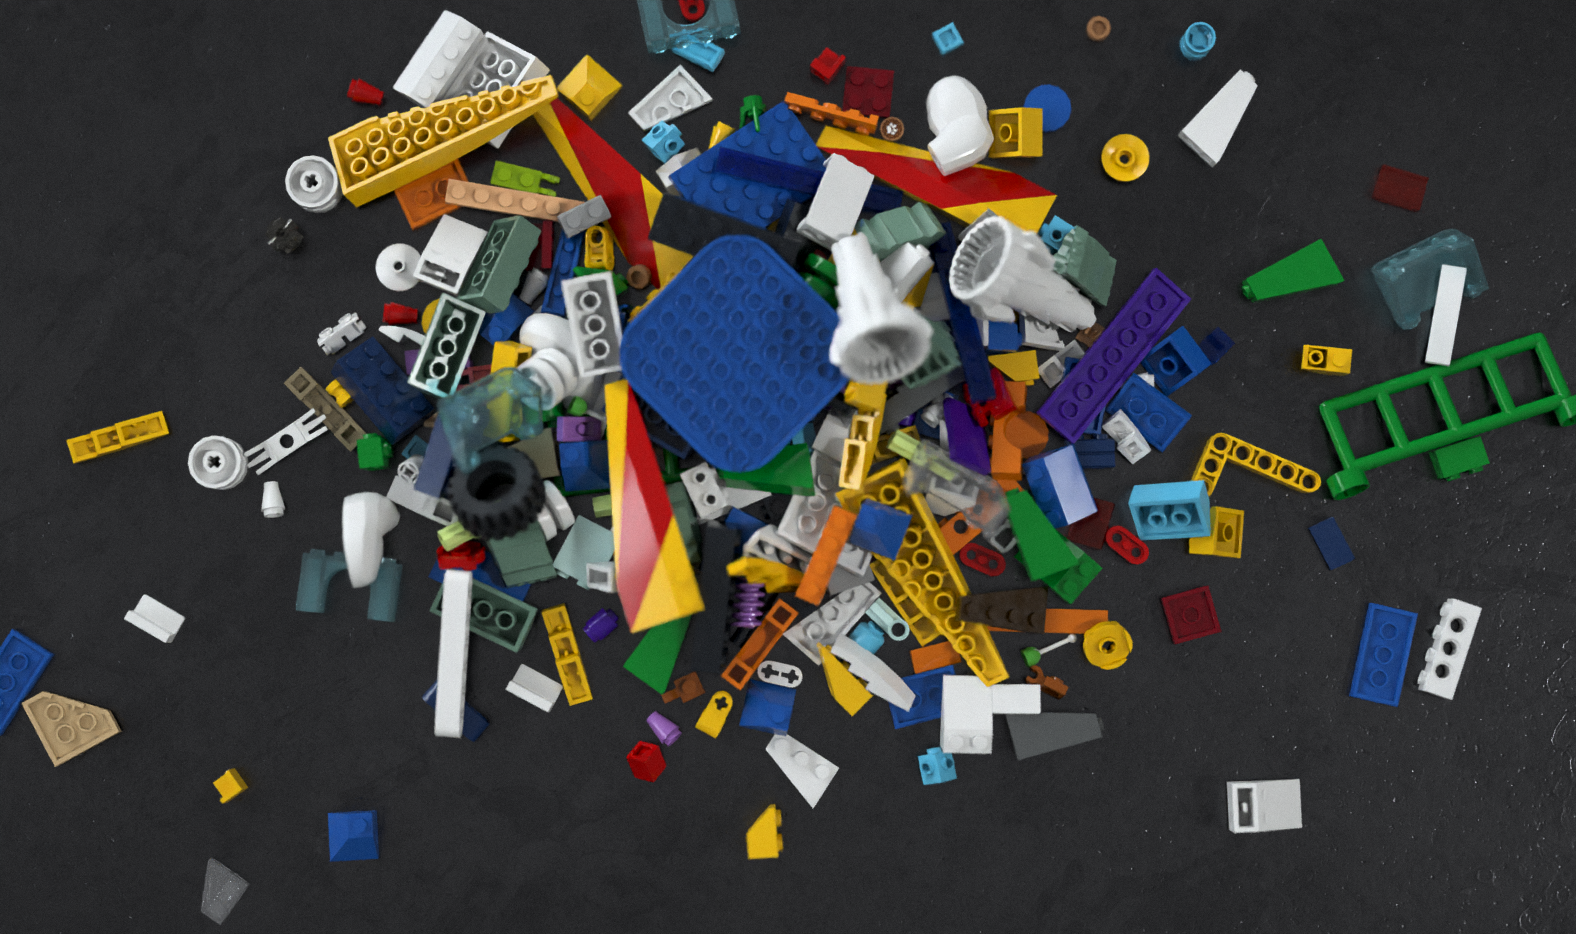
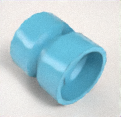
[1180,22,1216,60]

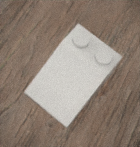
[940,675,993,754]

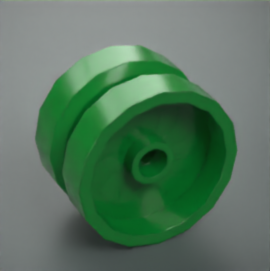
[797,253,840,310]

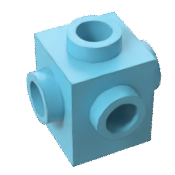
[642,121,685,163]
[1037,215,1074,255]
[918,747,957,785]

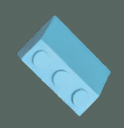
[1128,480,1211,541]

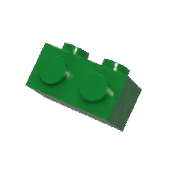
[356,433,394,471]

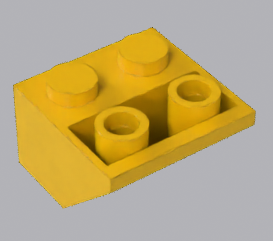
[747,804,783,859]

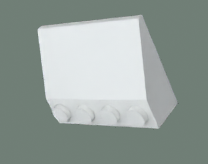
[442,32,550,148]

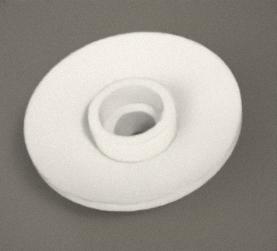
[376,244,421,291]

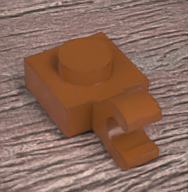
[1024,665,1068,700]
[661,671,705,704]

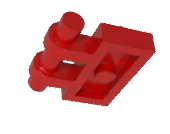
[962,367,1018,427]

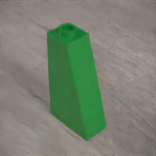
[1242,239,1344,303]
[718,443,816,497]
[1000,488,1079,581]
[623,613,693,694]

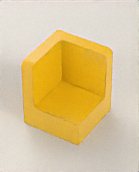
[213,768,248,804]

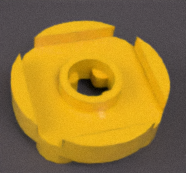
[1083,621,1132,670]

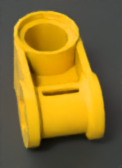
[584,226,614,270]
[695,691,733,739]

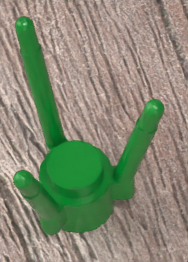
[739,95,767,132]

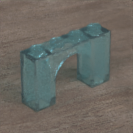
[637,0,741,53]
[296,549,402,622]

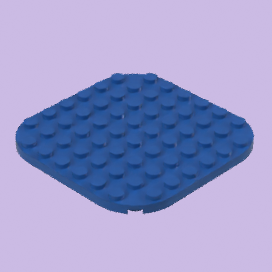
[619,235,850,472]

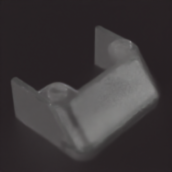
[903,439,1011,540]

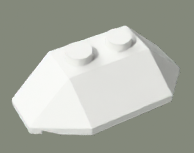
[743,524,813,574]

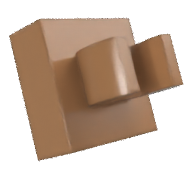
[1075,322,1105,348]

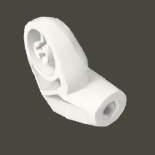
[926,76,994,176]
[519,313,606,414]
[343,492,401,588]

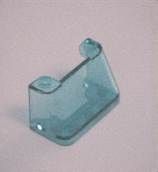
[1371,229,1489,330]
[438,367,543,473]

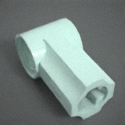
[865,598,909,641]

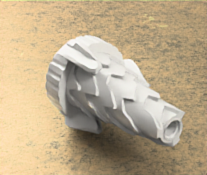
[949,216,1096,332]
[831,232,933,384]

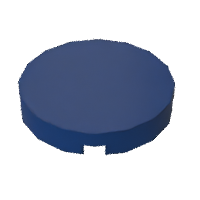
[1024,85,1071,133]

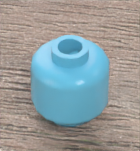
[849,621,884,654]

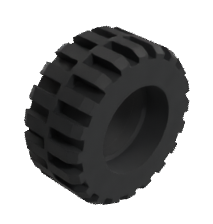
[447,446,546,541]

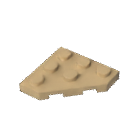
[22,691,121,767]

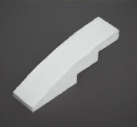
[1425,264,1467,366]
[830,633,916,711]

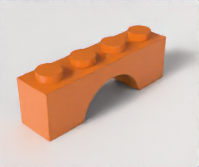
[989,381,1027,480]
[795,505,858,605]
[721,598,798,690]

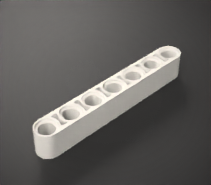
[435,569,473,738]

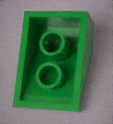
[1014,529,1102,605]

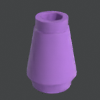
[646,711,682,747]

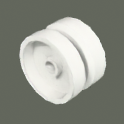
[285,155,343,213]
[514,348,577,410]
[188,436,248,490]
[537,480,575,542]

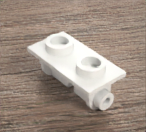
[317,312,367,355]

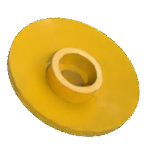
[1101,134,1149,182]

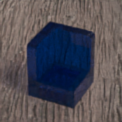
[1198,327,1235,366]

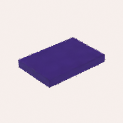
[943,396,991,476]

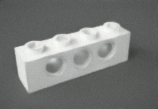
[1418,599,1482,700]

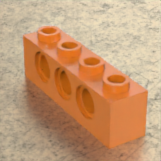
[938,478,1024,555]

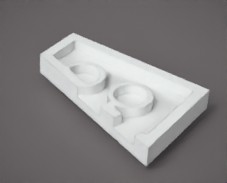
[628,65,713,131]

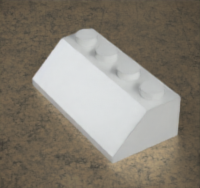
[393,10,484,108]
[561,271,623,378]

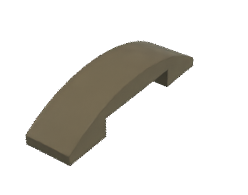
[284,367,367,452]

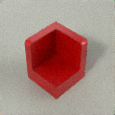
[810,48,846,84]
[626,741,666,783]

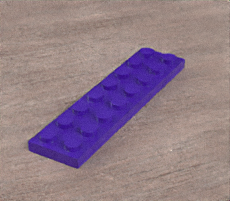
[1036,268,1191,444]

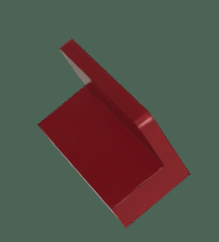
[525,220,555,271]

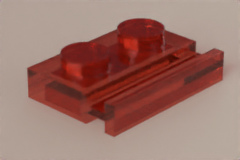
[1372,164,1429,212]
[1067,497,1115,550]

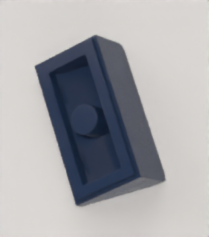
[1308,516,1355,570]

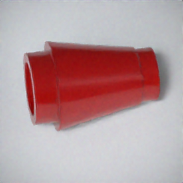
[347,79,384,105]
[383,302,418,325]

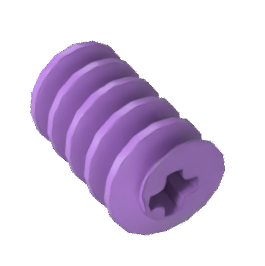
[731,577,765,628]

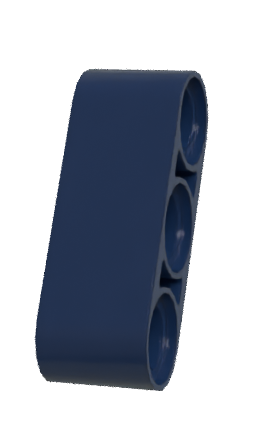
[422,678,490,742]

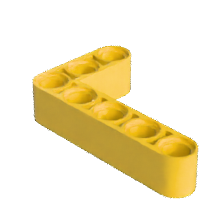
[1191,433,1321,496]

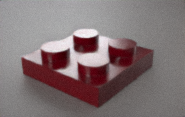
[843,66,894,119]
[1161,585,1222,644]

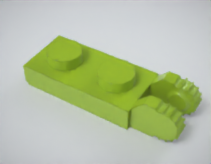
[490,161,560,197]

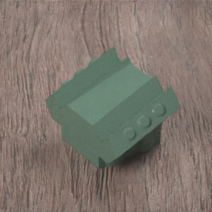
[854,202,947,262]
[1053,225,1117,308]
[901,312,962,389]
[665,482,703,564]
[486,519,557,589]

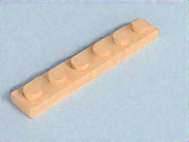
[445,179,585,223]

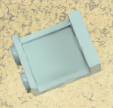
[553,515,615,590]

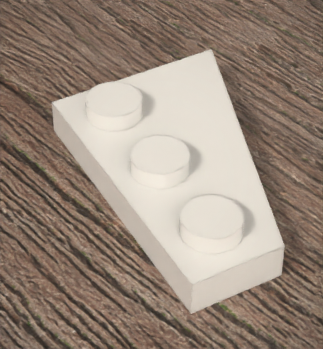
[1019,313,1065,351]
[766,734,839,808]

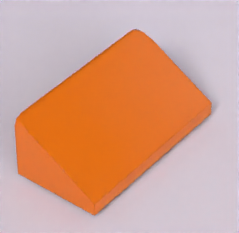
[909,641,961,674]

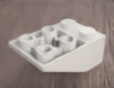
[413,214,488,296]
[1227,779,1302,833]

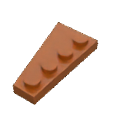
[784,92,879,136]

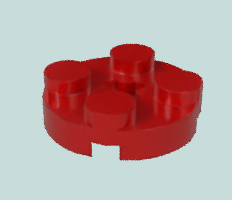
[436,541,486,571]

